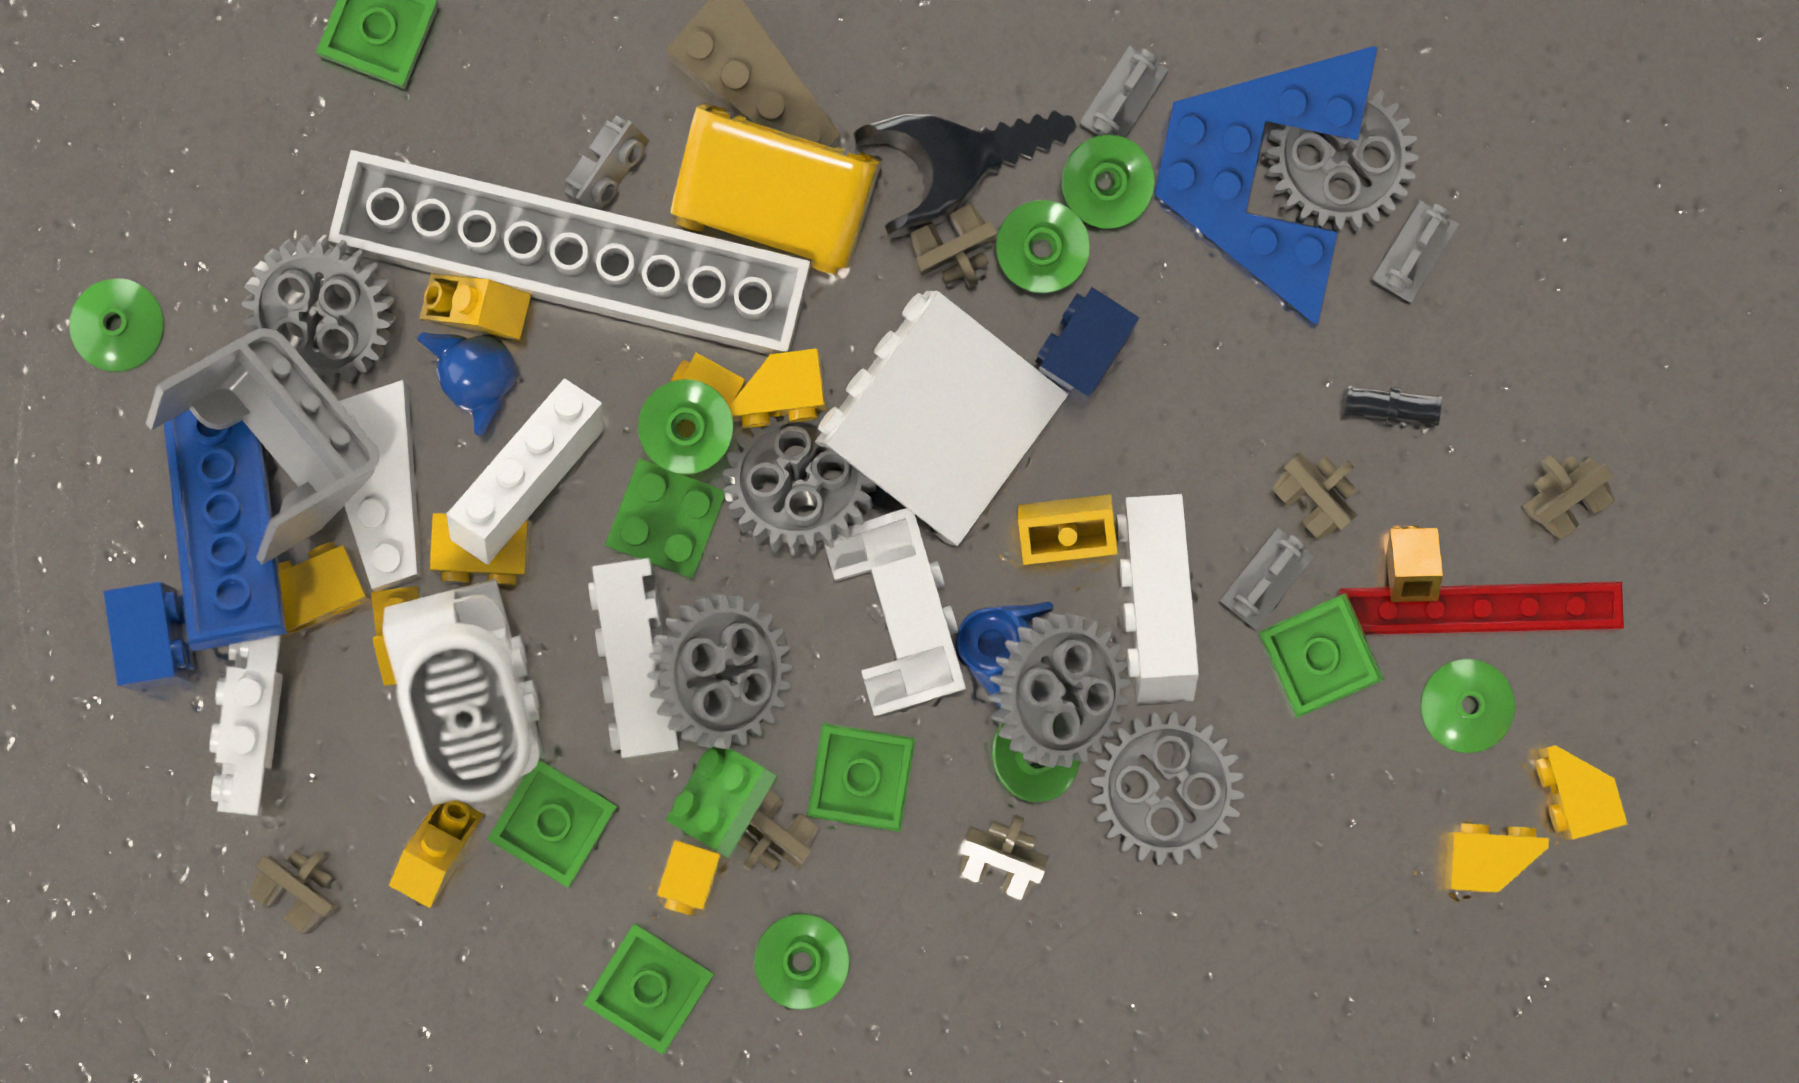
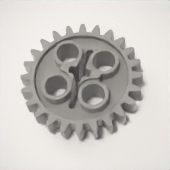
[1265,90,1419,233]
[242,235,396,387]
[723,410,877,556]
[647,594,792,749]
[989,613,1131,768]
[1090,712,1244,865]

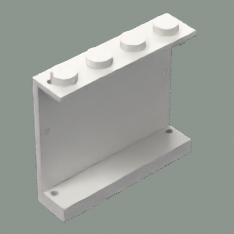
[815,291,1068,546]

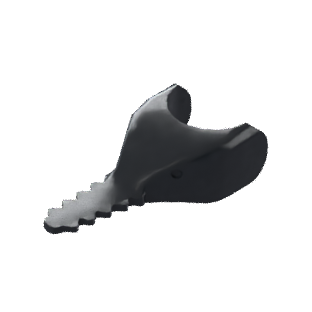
[853,110,1076,238]

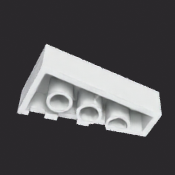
[339,380,423,592]
[1116,494,1199,706]
[588,558,680,760]

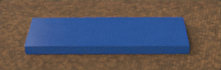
[164,410,287,651]

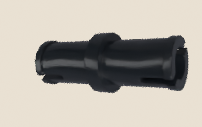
[1345,386,1442,426]

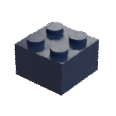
[1035,287,1140,408]

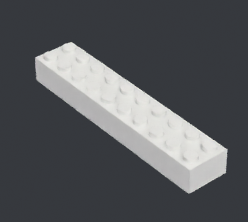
[328,150,811,355]

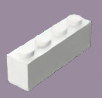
[447,378,604,565]

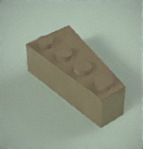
[666,0,840,148]

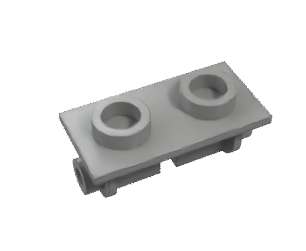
[1079,45,1168,138]
[563,116,649,210]
[1372,200,1460,303]
[1220,528,1314,630]

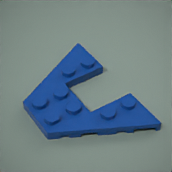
[1154,46,1379,324]

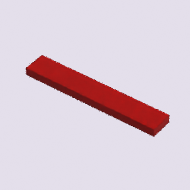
[1339,582,1624,636]

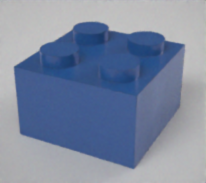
[103,582,195,690]

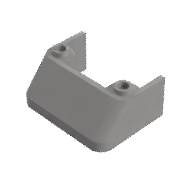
[146,328,379,565]

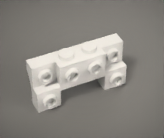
[823,508,966,717]
[210,635,283,816]

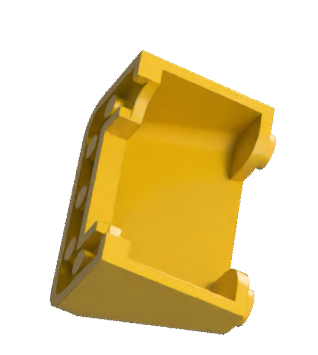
[670,102,883,274]

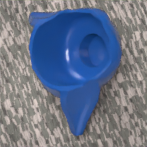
[418,332,518,436]
[955,601,1054,708]

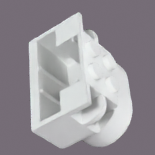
[383,579,545,805]

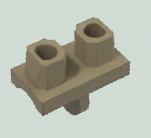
[911,204,997,288]
[1273,452,1358,539]
[1522,455,1615,539]
[737,789,819,872]
[960,815,1049,900]
[248,850,338,934]

